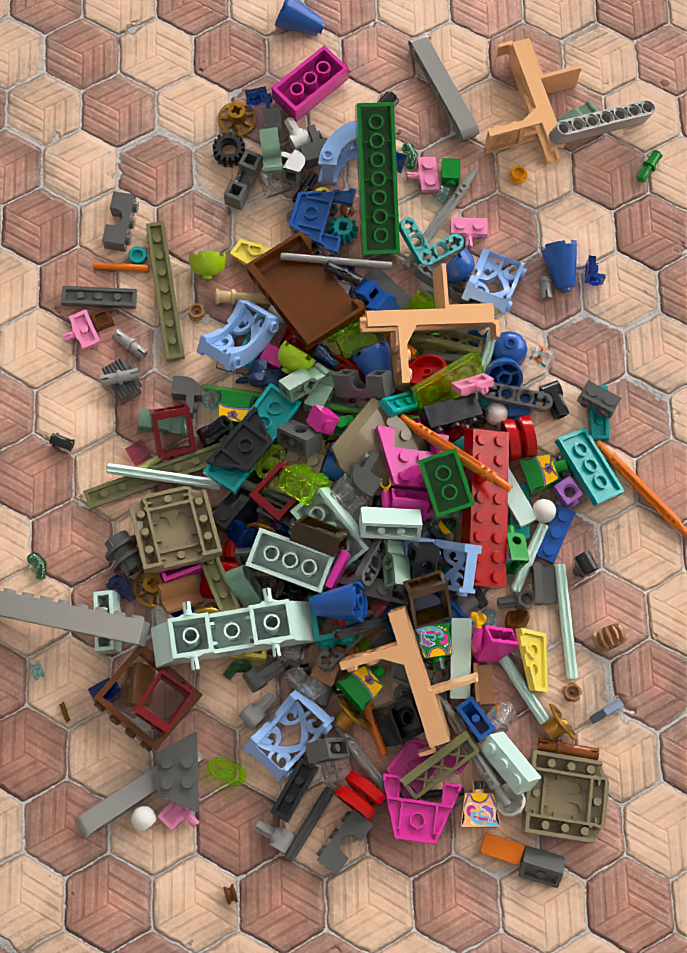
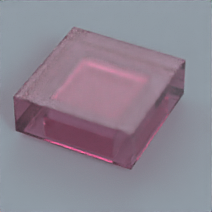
[125,439,151,466]

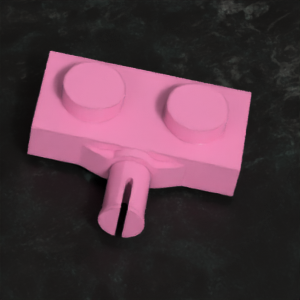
[406,157,440,193]
[450,217,487,249]
[63,310,101,351]
[451,373,494,396]
[157,799,201,831]

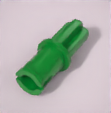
[636,150,663,183]

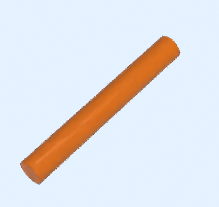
[93,262,149,272]

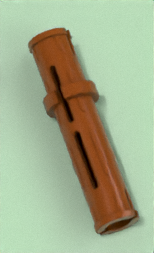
[537,737,599,760]

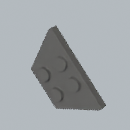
[157,732,199,813]

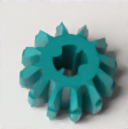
[328,214,359,246]

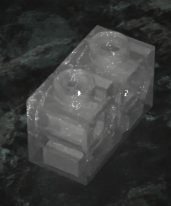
[330,474,372,521]

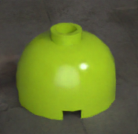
[189,251,226,280]
[278,340,316,375]

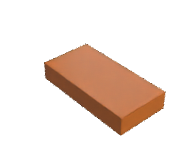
[480,832,525,866]

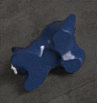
[235,359,288,389]

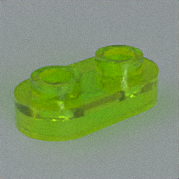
[256,444,286,480]
[208,757,247,786]

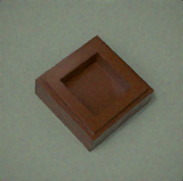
[90,307,115,332]

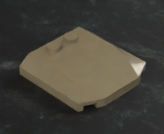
[330,397,429,496]
[129,486,222,573]
[521,750,609,843]

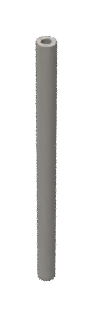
[281,252,392,269]

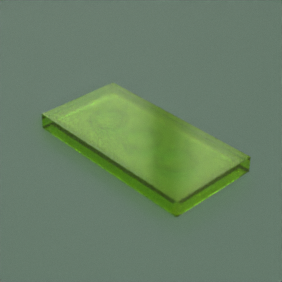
[411,350,484,412]

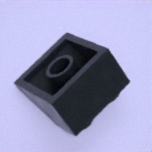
[372,692,425,747]

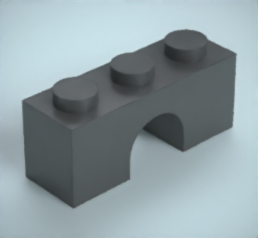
[223,149,263,211]
[102,191,139,252]
[332,369,395,401]
[316,810,374,876]

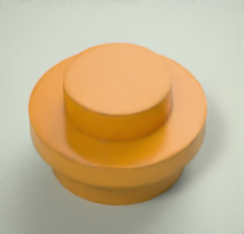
[509,166,527,184]

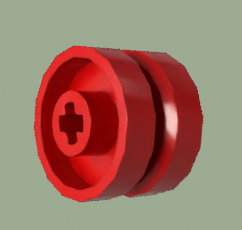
[409,354,452,402]
[500,415,538,461]
[334,770,386,820]

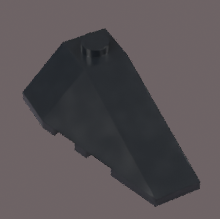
[213,464,269,544]

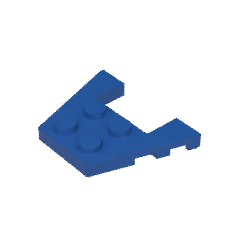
[289,188,356,255]

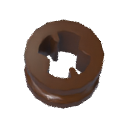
[223,884,238,905]

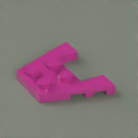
[375,426,449,490]
[386,738,470,801]
[382,773,462,845]

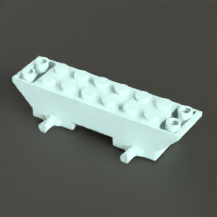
[151,588,315,671]

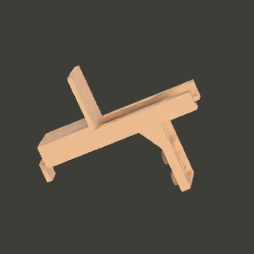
[484,38,581,165]
[359,264,500,389]
[339,605,478,757]

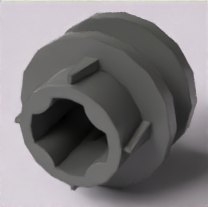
[105,530,143,577]

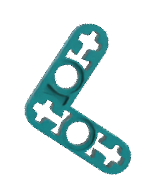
[399,217,464,266]

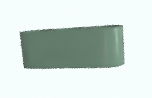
[225,565,264,608]

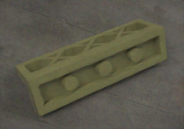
[408,330,484,366]
[400,730,480,800]

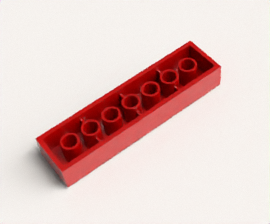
[460,429,509,589]

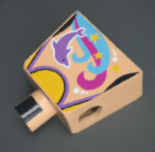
[459,781,500,828]

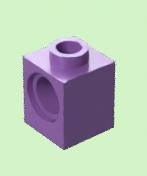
[552,476,583,508]

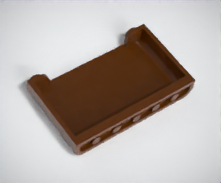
[245,230,366,350]

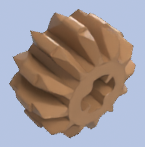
[591,624,627,652]

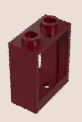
[149,403,197,460]
[249,460,311,524]
[131,669,195,735]

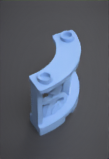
[318,120,357,185]
[461,248,527,315]
[196,300,281,371]
[403,537,482,597]
[242,686,335,782]

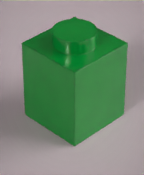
[441,158,460,188]

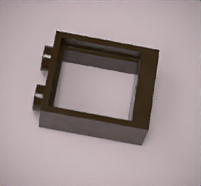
[289,515,350,557]
[403,570,453,629]

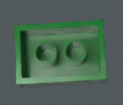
[417,448,475,517]

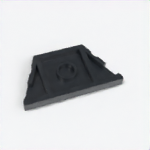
[206,406,273,473]

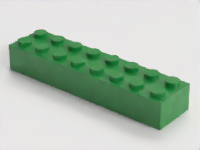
[355,102,400,255]

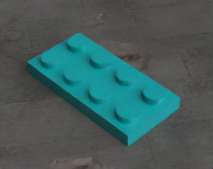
[555,427,625,506]

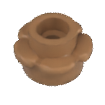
[188,303,206,321]
[562,683,582,702]

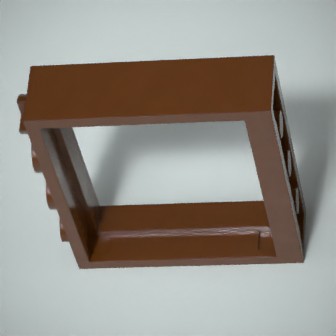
[92,645,203,753]

